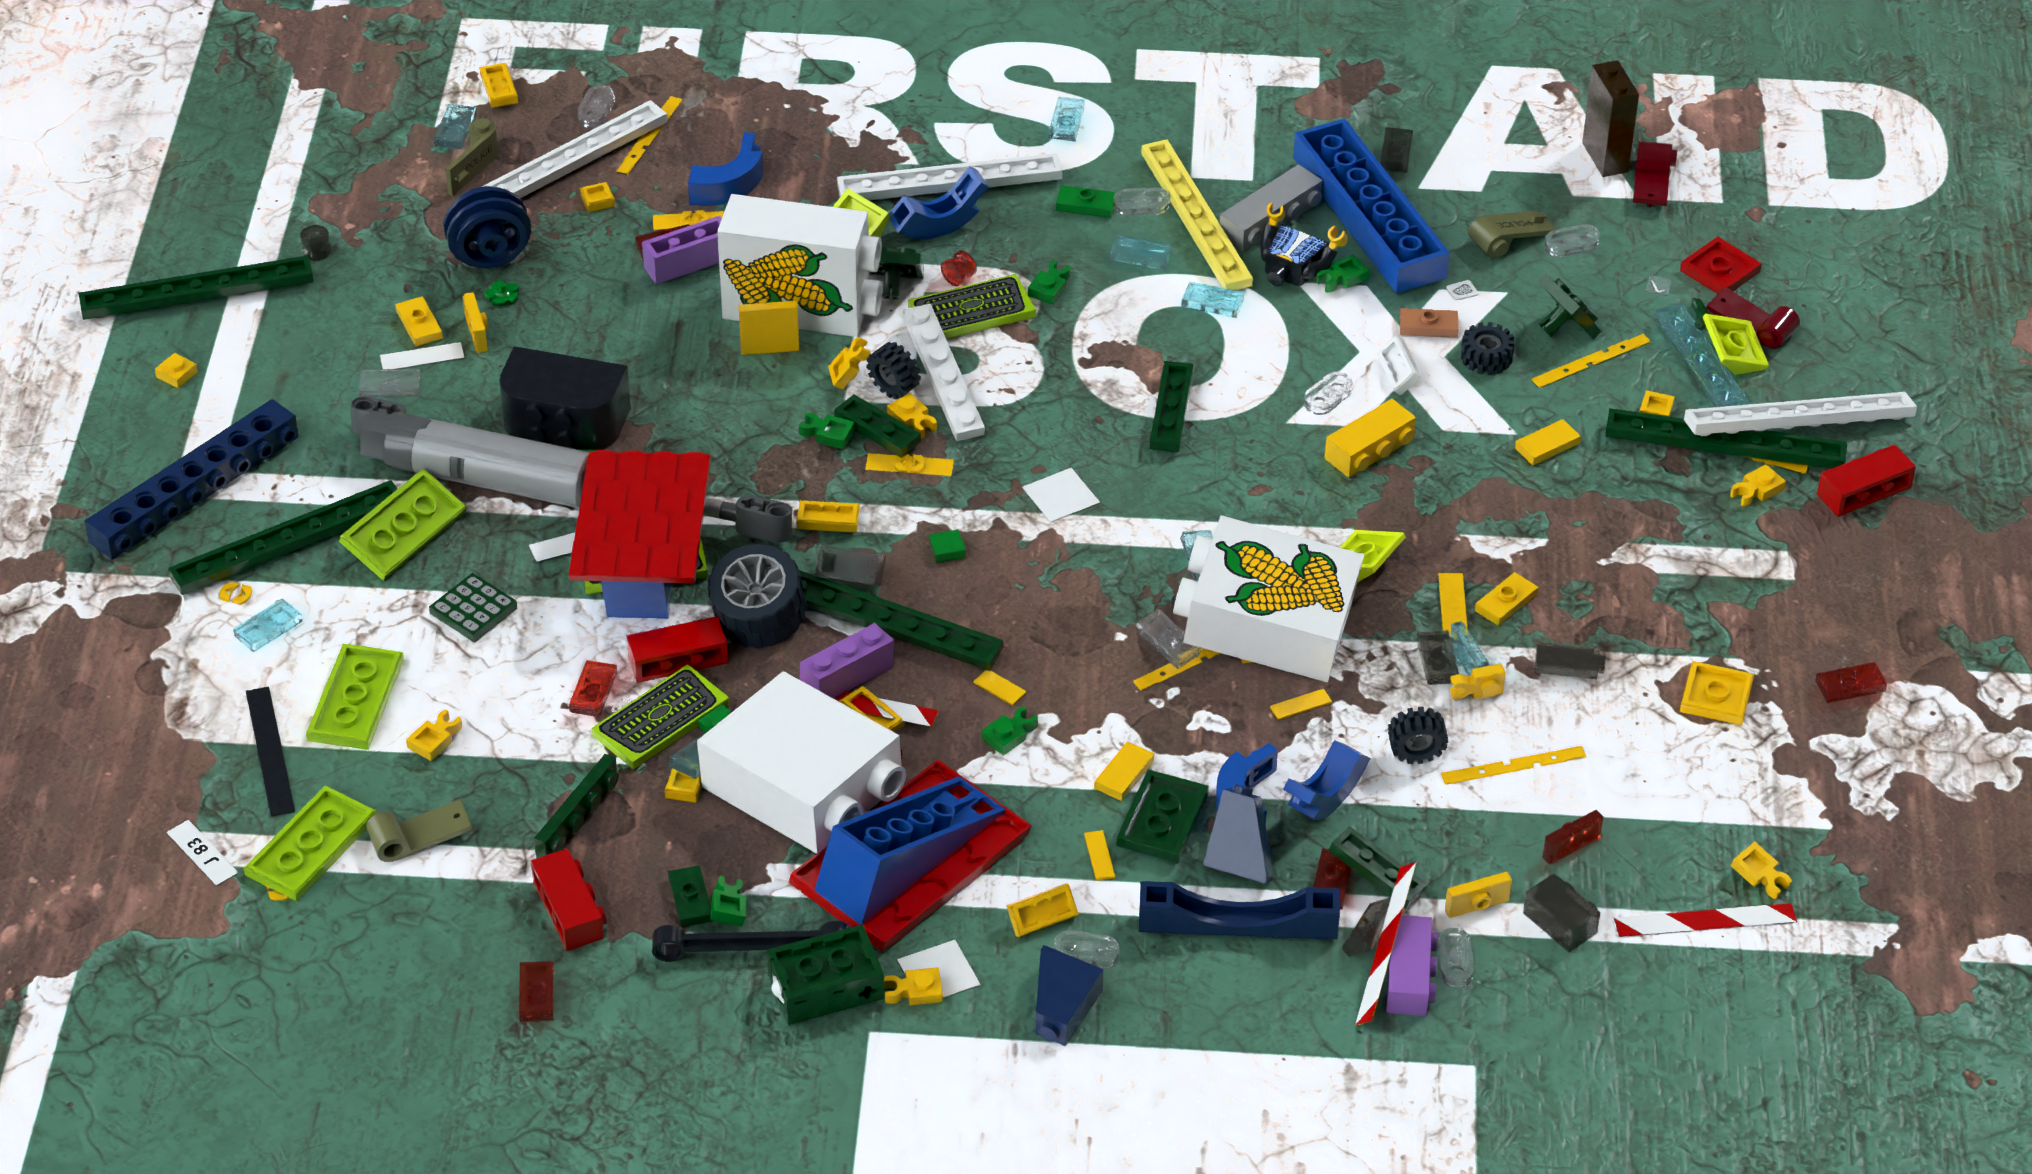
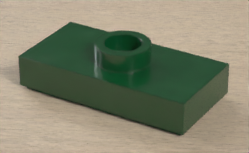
[668,865,713,927]

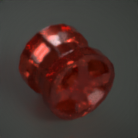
[941,250,977,286]

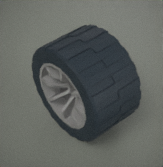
[707,543,807,648]

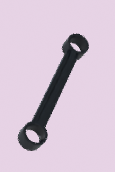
[652,921,851,962]

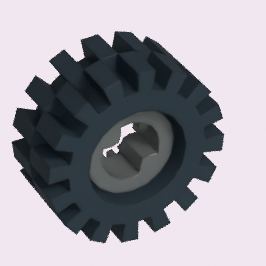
[1461,322,1515,375]
[866,342,921,399]
[1388,707,1448,764]

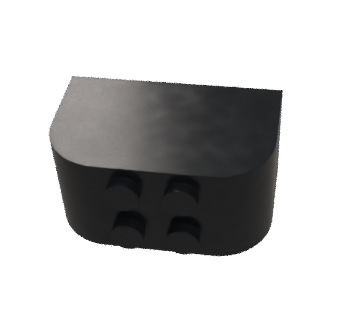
[499,346,631,450]

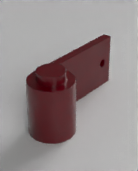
[1633,141,1677,207]
[1706,287,1800,349]

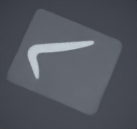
[1645,275,1672,296]
[602,691,634,715]

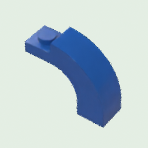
[688,132,763,206]
[889,166,989,239]
[1283,740,1371,820]
[1215,743,1278,825]

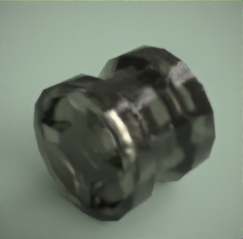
[300,225,331,261]

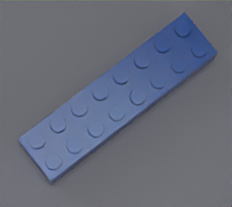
[1293,118,1449,294]

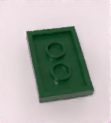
[1116,769,1209,863]

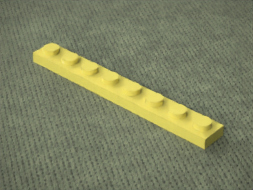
[1141,139,1253,293]

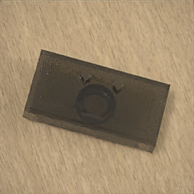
[1380,127,1413,173]
[1417,630,1459,685]
[1342,898,1391,957]

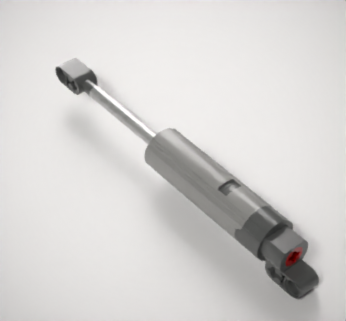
[351,396,793,542]

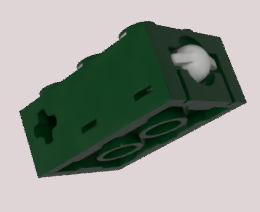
[767,924,884,1025]

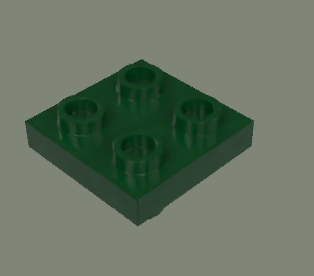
[869,247,924,300]
[1538,274,1602,340]

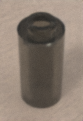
[1534,642,1606,680]

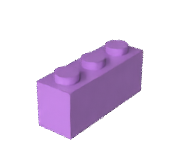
[642,216,722,284]
[800,623,894,699]
[1386,915,1438,1016]

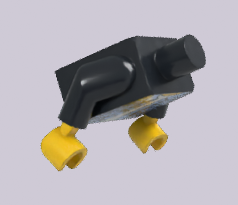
[1260,203,1348,286]

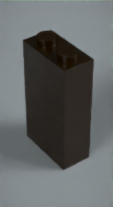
[1582,60,1639,177]

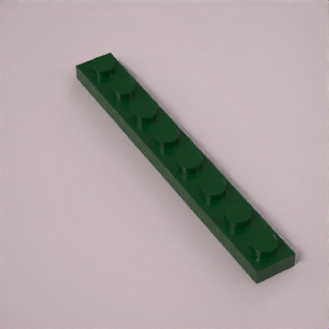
[78,255,314,320]
[1605,408,1847,469]
[168,480,397,595]
[799,570,1004,671]

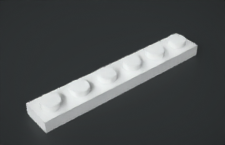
[903,304,985,441]

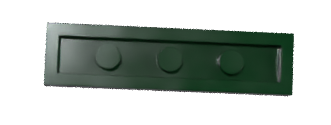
[1150,361,1193,452]
[534,754,619,858]

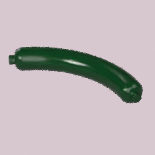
[1691,298,1709,330]

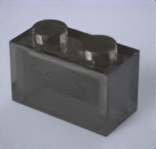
[814,545,886,586]
[1523,873,1601,952]

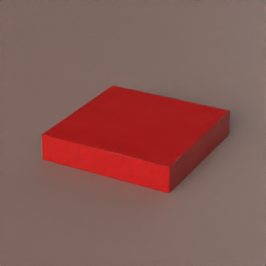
[1680,236,1762,294]

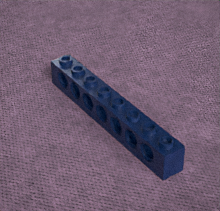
[84,399,299,560]

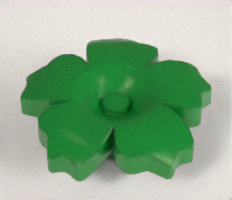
[484,280,519,306]

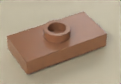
[1400,308,1458,338]

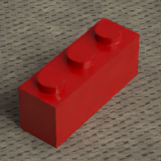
[1817,444,1916,517]
[626,616,728,683]
[530,848,607,951]

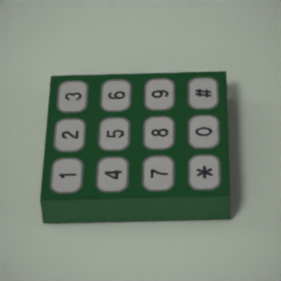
[429,573,517,642]

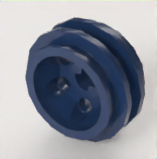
[443,186,532,269]

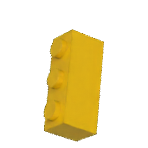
[1325,399,1416,478]

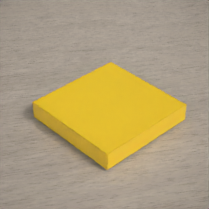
[738,301,799,355]
[1680,661,1754,725]

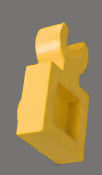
[828,337,871,390]
[887,393,937,439]
[1730,464,1786,507]
[1449,663,1506,700]
[406,709,462,761]
[1730,841,1792,899]
[884,967,943,1006]

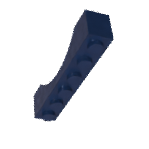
[1139,881,1340,940]

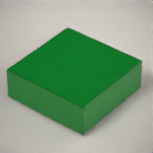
[929,529,966,563]

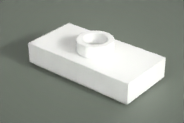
[1376,335,1422,396]

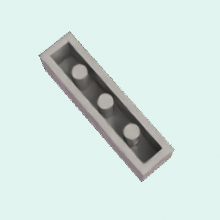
[1219,164,1323,252]

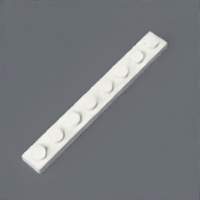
[482,100,668,198]
[837,153,1062,200]
[1684,392,1917,436]

